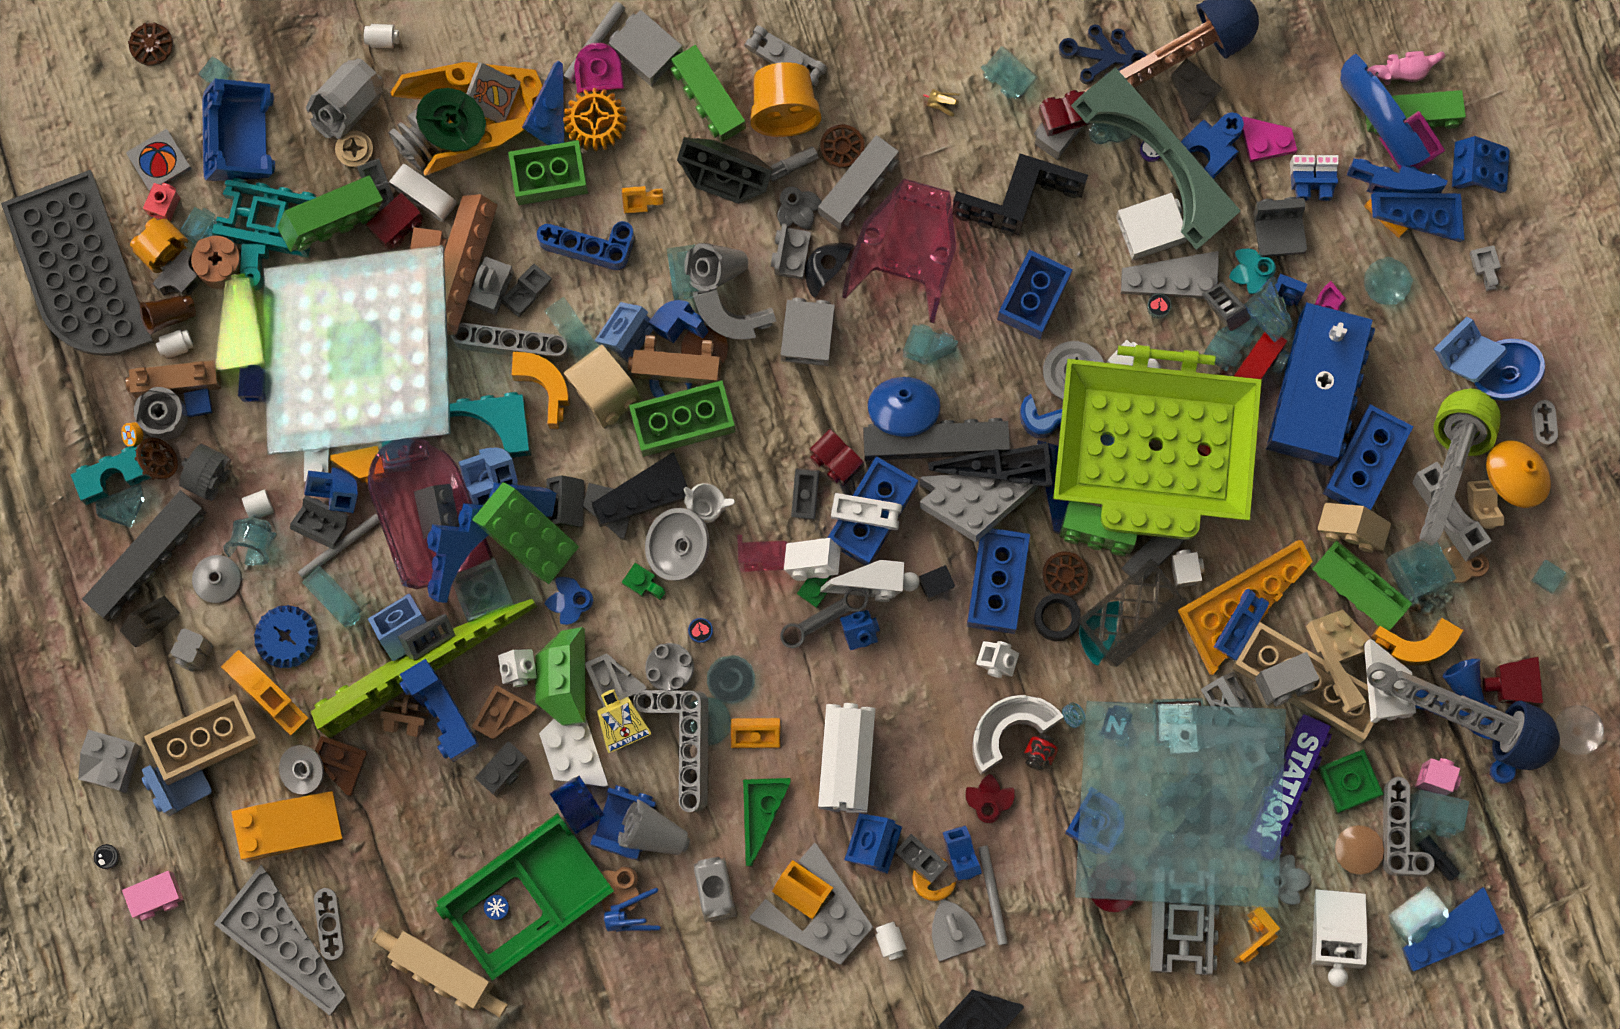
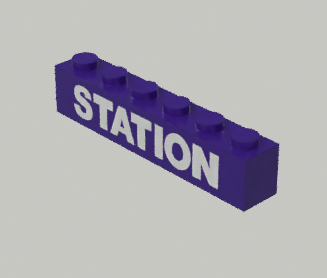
[1242,714,1332,863]

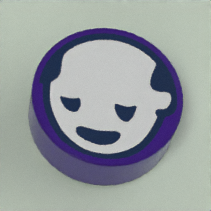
[1140,141,1161,162]

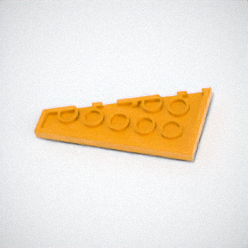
[1178,540,1313,675]

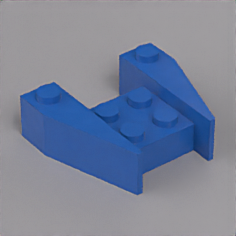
[400,659,479,762]

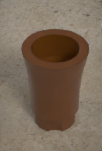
[140,295,196,335]

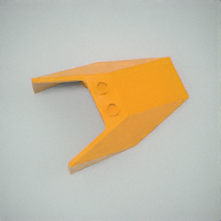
[390,62,542,176]

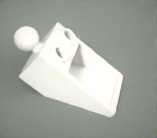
[820,560,919,602]
[1311,889,1367,987]

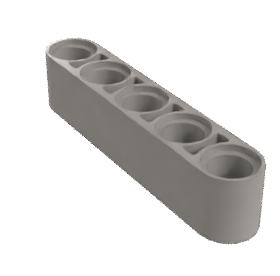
[451,323,569,362]

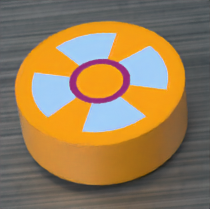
[121,422,143,447]

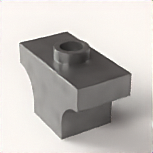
[152,248,202,296]

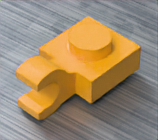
[622,186,664,213]

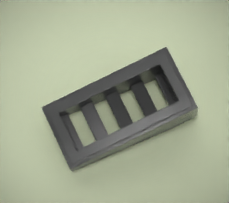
[1202,282,1250,331]
[398,614,456,660]

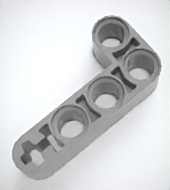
[1383,777,1434,877]

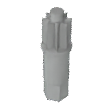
[770,147,818,182]

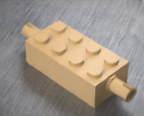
[372,928,508,1018]

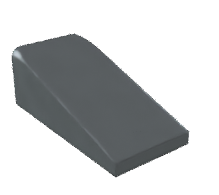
[791,468,820,519]

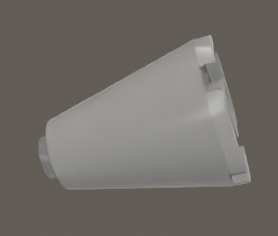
[684,243,748,291]
[618,799,690,855]

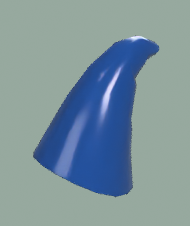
[1442,658,1497,709]

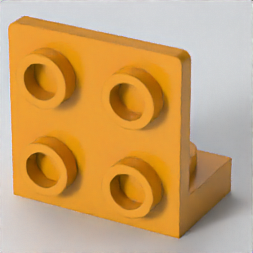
[1233,905,1280,963]

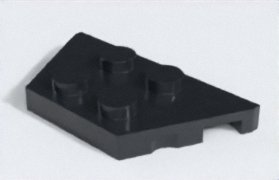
[938,989,1024,1029]

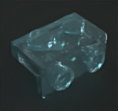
[980,46,1038,99]

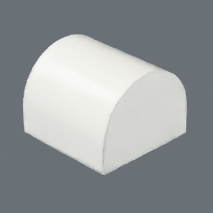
[242,489,274,521]

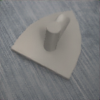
[932,899,986,962]

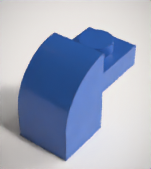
[648,300,708,343]
[304,467,358,513]
[942,826,982,880]

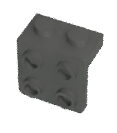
[1253,197,1307,257]

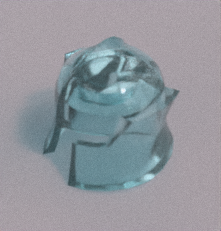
[223,515,277,565]

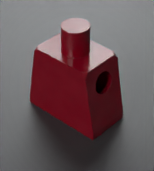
[1483,657,1543,707]

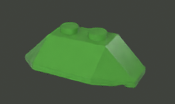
[535,627,585,726]

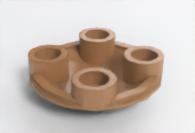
[1334,825,1384,875]

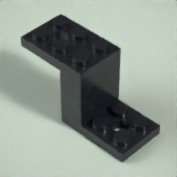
[952,153,1088,236]

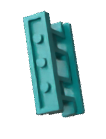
[212,178,316,258]

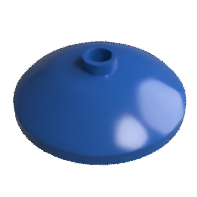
[1474,339,1545,401]
[868,377,940,437]

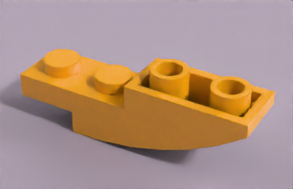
[221,650,308,736]

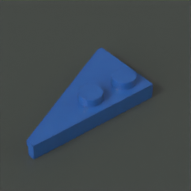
[522,61,564,145]

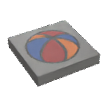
[126,129,191,191]

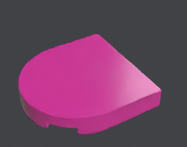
[574,43,624,93]

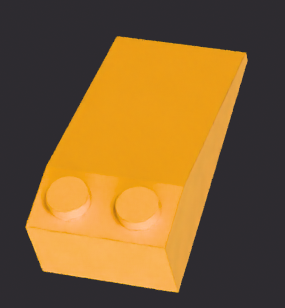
[231,791,343,862]

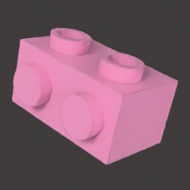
[1415,758,1462,797]

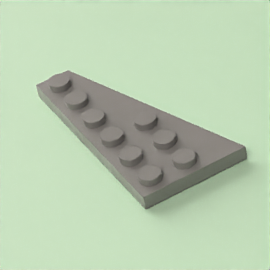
[214,865,347,1016]

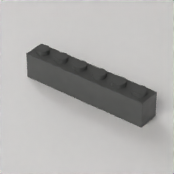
[863,418,1010,461]
[82,490,206,622]

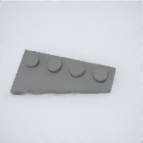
[1121,251,1219,299]

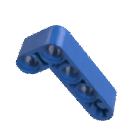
[537,221,635,270]

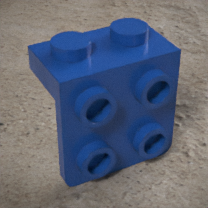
[1452,136,1510,193]

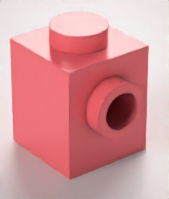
[143,183,181,221]

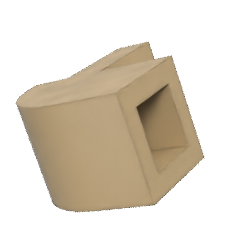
[1467,480,1504,529]

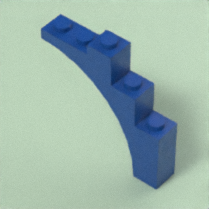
[427,482,557,603]

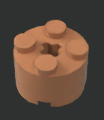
[191,236,241,289]

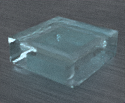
[198,56,233,84]
[1531,559,1566,594]

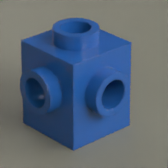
[840,609,880,650]

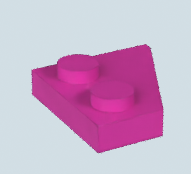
[1242,117,1297,162]

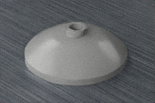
[645,508,709,581]

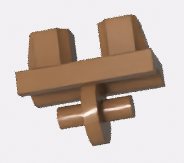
[380,694,429,737]

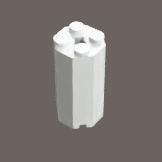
[818,703,876,813]

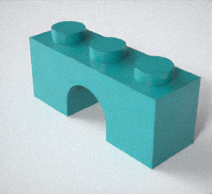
[70,446,151,505]

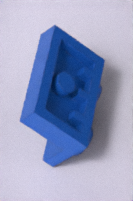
[1264,274,1307,309]

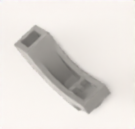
[693,289,776,339]

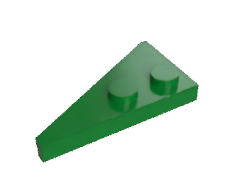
[743,778,791,867]

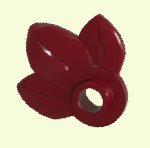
[965,774,1015,823]

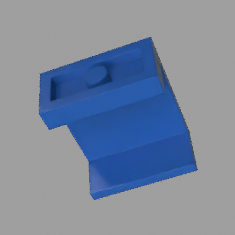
[590,785,657,861]

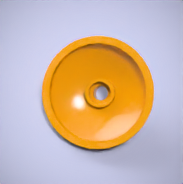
[1486,440,1551,508]

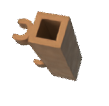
[628,335,722,385]
[126,360,221,398]

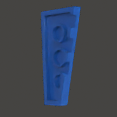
[1371,192,1465,242]
[1402,887,1505,972]

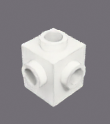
[976,641,1019,678]
[498,649,537,687]

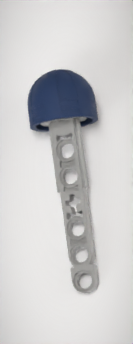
[1367,662,1560,770]

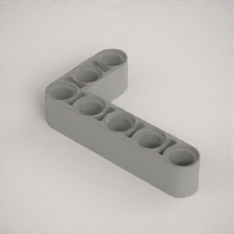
[633,690,709,812]

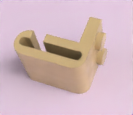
[563,344,641,428]

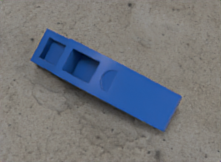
[1346,158,1448,193]

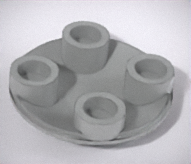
[645,643,694,691]

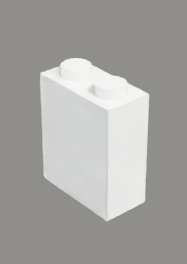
[1116,193,1187,261]

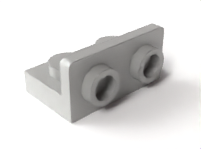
[771,224,811,280]

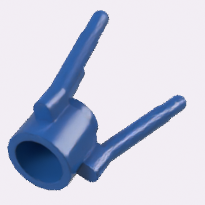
[604,888,661,932]

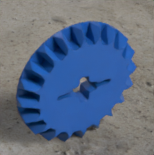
[254,605,318,668]

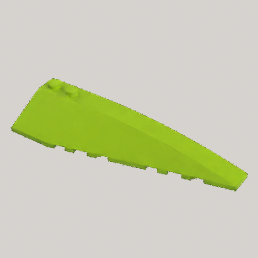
[311,599,537,738]

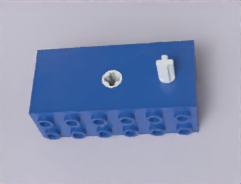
[1266,303,1375,467]

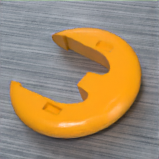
[912,857,957,901]

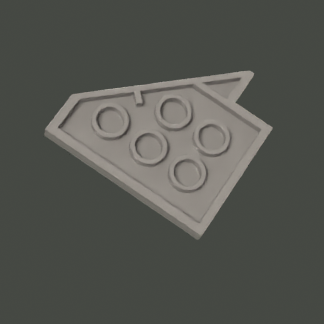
[920,474,1038,542]

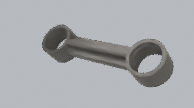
[780,587,868,648]

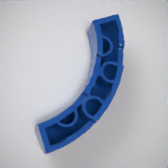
[1340,53,1430,166]

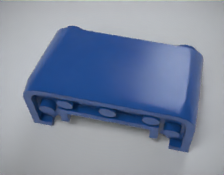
[202,78,275,181]

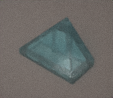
[95,484,144,527]

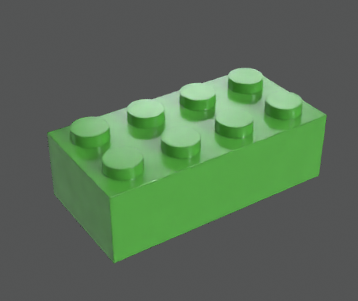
[277,175,383,252]
[629,380,736,457]
[472,482,579,584]

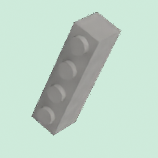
[818,135,899,230]

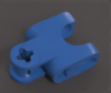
[1181,112,1244,179]

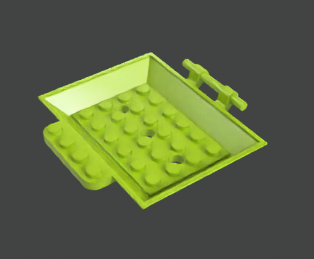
[1053,345,1262,540]

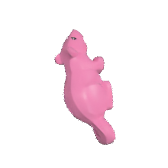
[1367,51,1445,85]

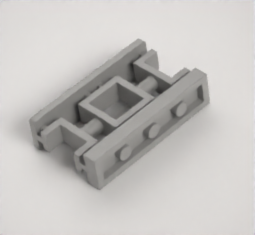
[1150,870,1220,976]

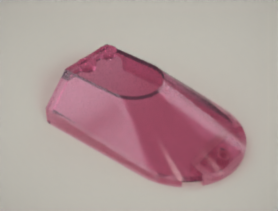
[368,438,494,590]

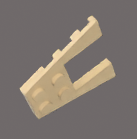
[1306,609,1372,713]

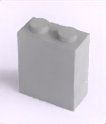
[609,10,683,87]
[781,298,835,366]

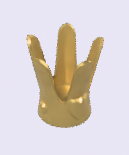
[923,89,960,117]

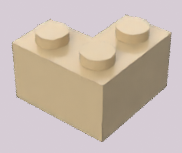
[1317,503,1391,553]

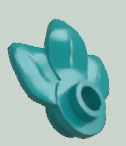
[1229,249,1276,294]

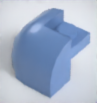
[458,448,518,505]

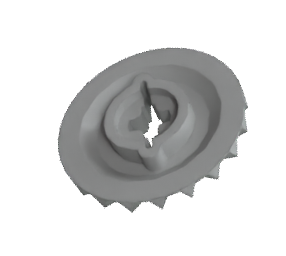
[1043,341,1104,399]

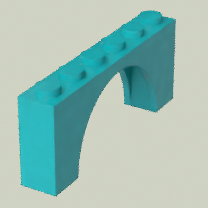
[379,392,531,474]

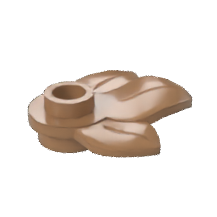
[1442,546,1490,583]
[602,867,639,911]

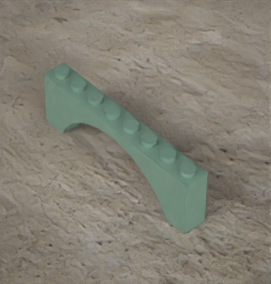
[1071,67,1240,250]

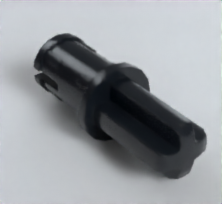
[1417,834,1460,881]

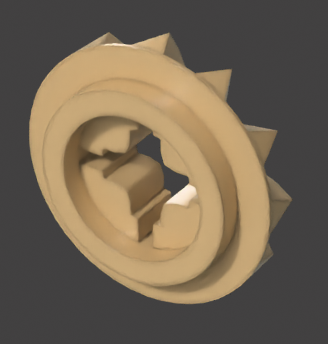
[335,131,374,168]

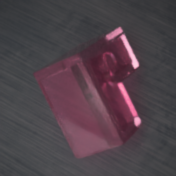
[737,534,787,572]

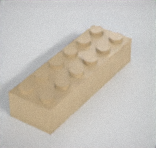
[1232,622,1374,743]

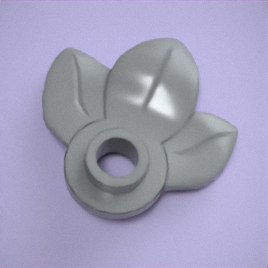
[1263,855,1311,905]

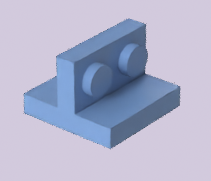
[595,302,653,362]

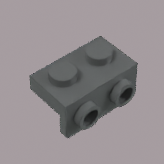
[290,495,348,549]

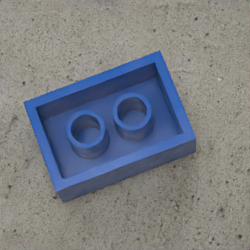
[997,250,1073,339]

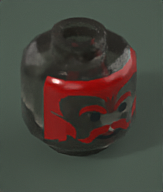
[1022,733,1059,772]

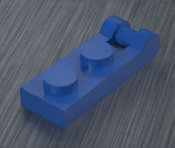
[1214,589,1269,660]

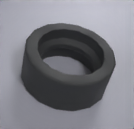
[1034,593,1081,641]

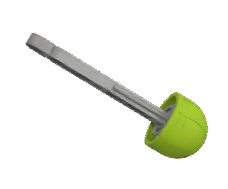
[1419,388,1501,546]

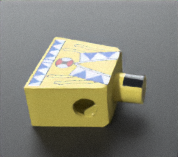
[597,689,651,753]

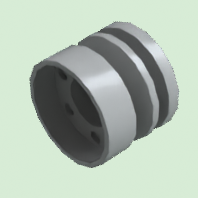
[388,108,444,170]

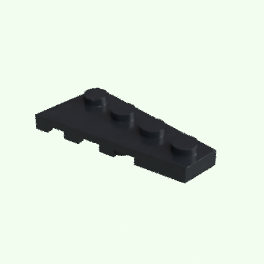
[592,452,688,527]

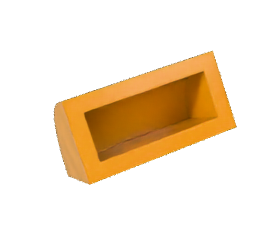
[772,860,833,920]

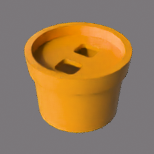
[751,62,822,137]

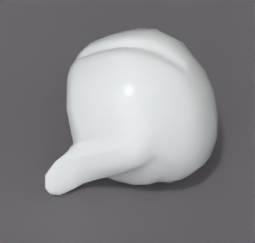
[684,483,735,524]

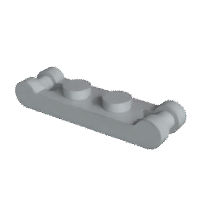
[744,25,828,88]

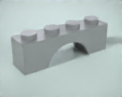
[1412,462,1492,562]

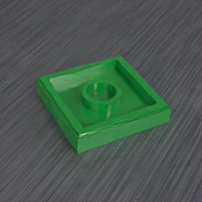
[1318,749,1384,814]

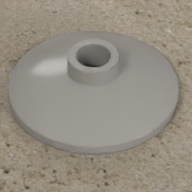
[192,555,241,603]
[279,745,324,794]

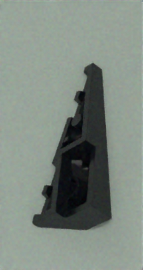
[928,443,1054,487]

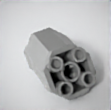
[306,58,384,138]

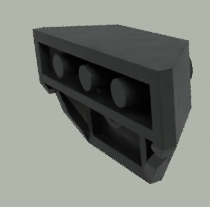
[677,137,773,204]

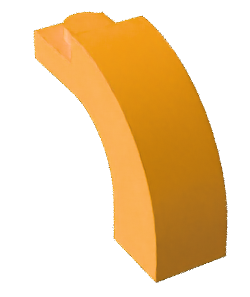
[512,352,570,429]
[1371,618,1463,665]

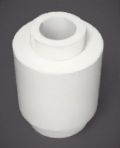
[364,24,399,48]
[156,329,194,359]
[875,922,907,961]

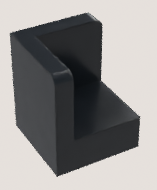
[919,565,955,602]

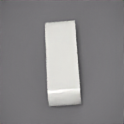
[389,164,457,222]

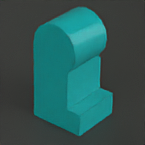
[240,244,269,292]

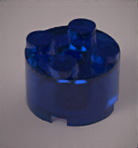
[549,775,605,835]

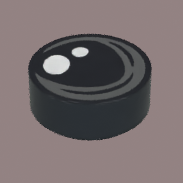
[94,844,120,870]

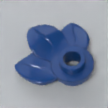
[545,577,593,625]

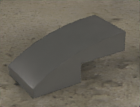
[357,158,395,211]
[501,264,552,317]
[895,834,948,884]

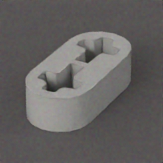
[1531,400,1558,447]

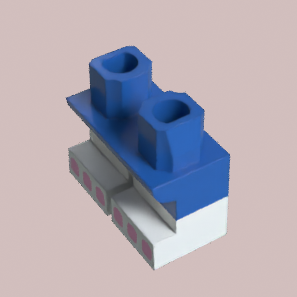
[1290,155,1338,201]

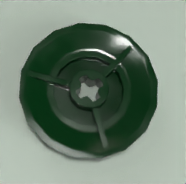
[416,88,486,152]

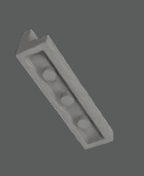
[1201,671,1283,775]

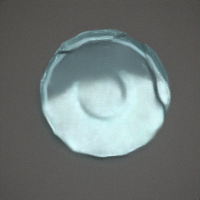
[707,655,755,704]

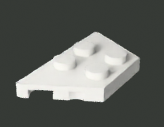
[1364,639,1416,723]
[539,716,608,787]

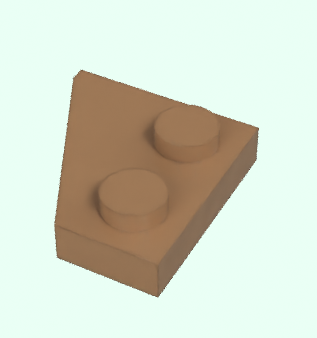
[471,685,537,740]

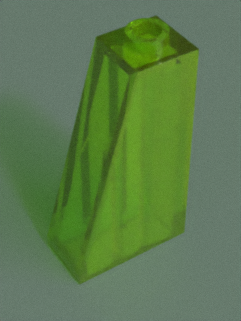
[216,273,267,370]

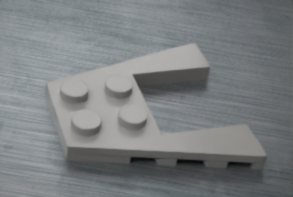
[749,843,873,965]

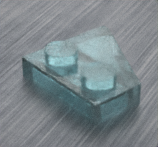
[1245,276,1293,342]

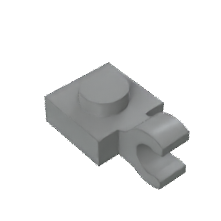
[1469,246,1501,291]

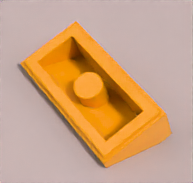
[731,718,780,748]

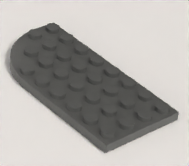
[1,170,154,356]

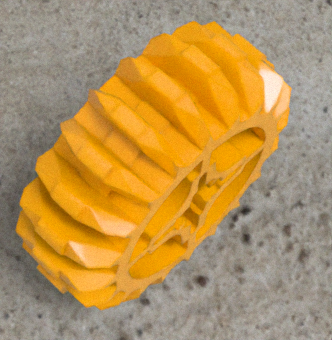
[563,87,627,152]

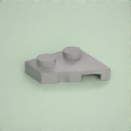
[585,654,647,707]

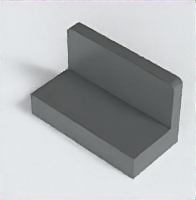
[546,475,584,527]

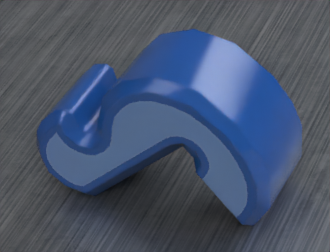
[1020,394,1062,438]

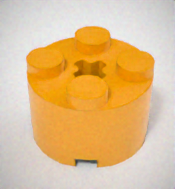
[130,218,188,273]

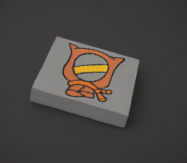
[466,62,521,123]

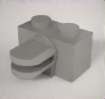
[468,257,514,315]

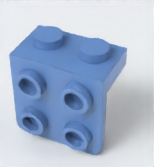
[1434,317,1507,382]
[141,765,212,816]

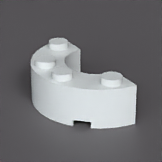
[972,695,1064,775]

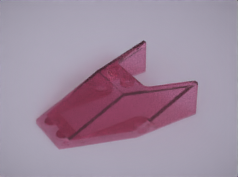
[842,179,956,323]

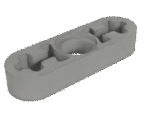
[314,888,345,961]

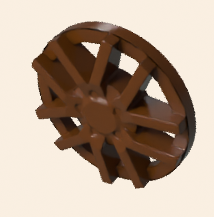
[128,22,173,66]
[820,124,864,168]
[135,437,178,480]
[1042,551,1088,596]

